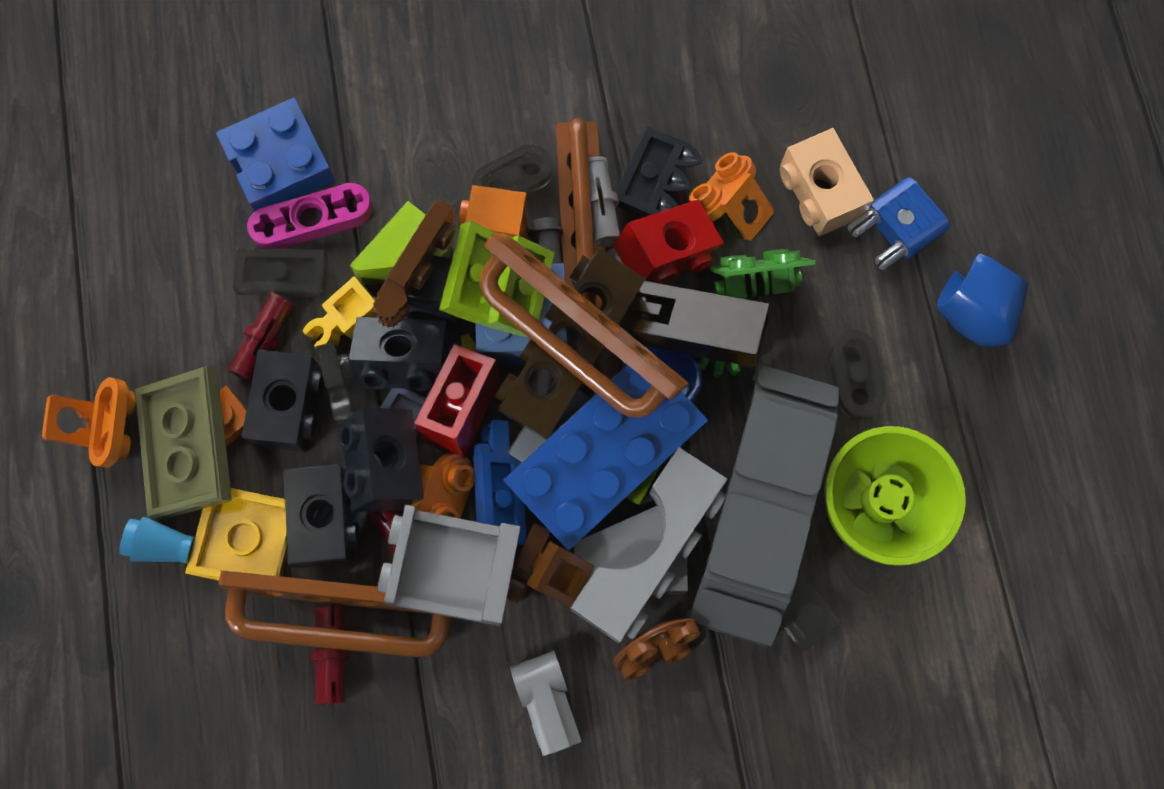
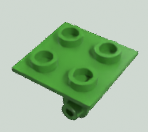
[709,249,815,299]

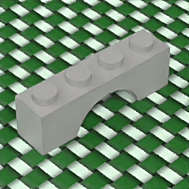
[571,447,727,643]

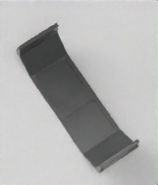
[685,364,839,647]

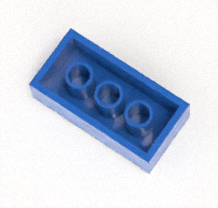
[503,365,708,551]

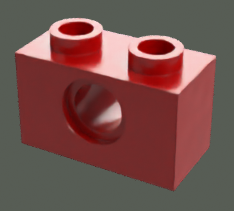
[613,199,724,285]
[414,344,502,458]

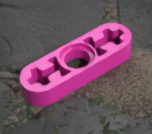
[247,183,373,251]

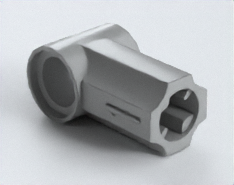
[510,651,582,756]

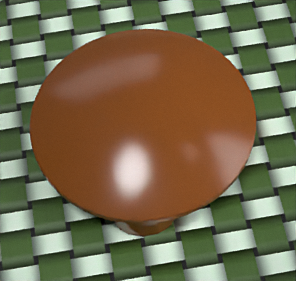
[613,619,700,681]

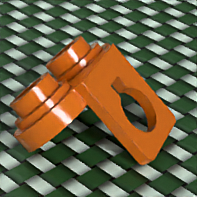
[689,152,774,241]
[42,377,136,468]
[412,453,475,519]

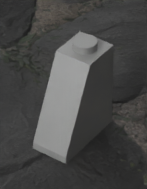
[574,506,688,594]

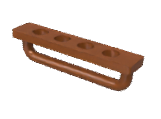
[556,117,606,310]
[479,233,689,418]
[218,570,451,657]

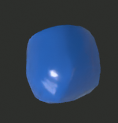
[937,254,1029,347]

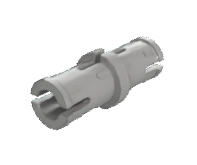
[589,156,620,247]

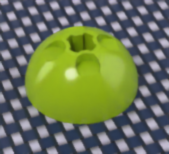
[824,426,966,566]

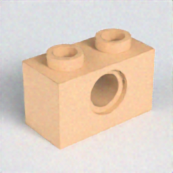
[780,128,874,237]

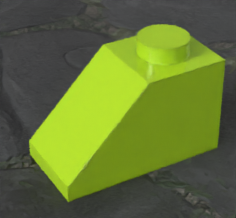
[350,201,452,285]

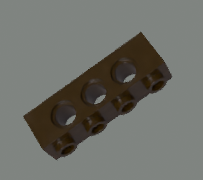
[495,248,646,440]

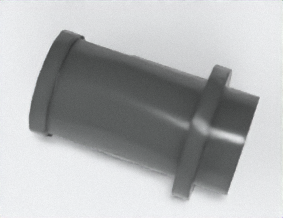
[529,217,563,264]

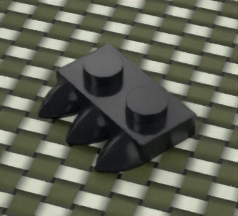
[616,126,703,218]

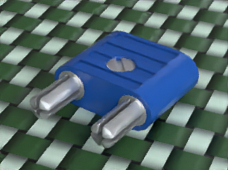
[848,177,950,270]

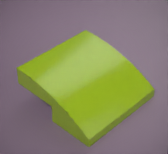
[439,221,555,338]

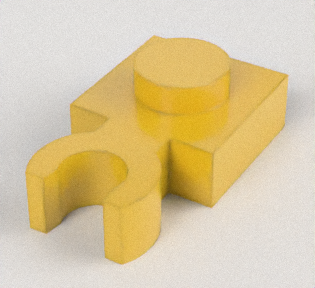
[303,276,376,355]

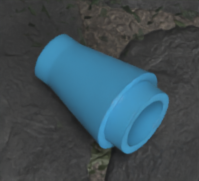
[120,516,195,564]

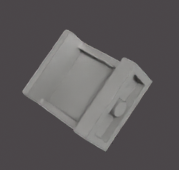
[378,505,520,626]

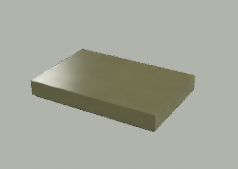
[135,366,232,521]

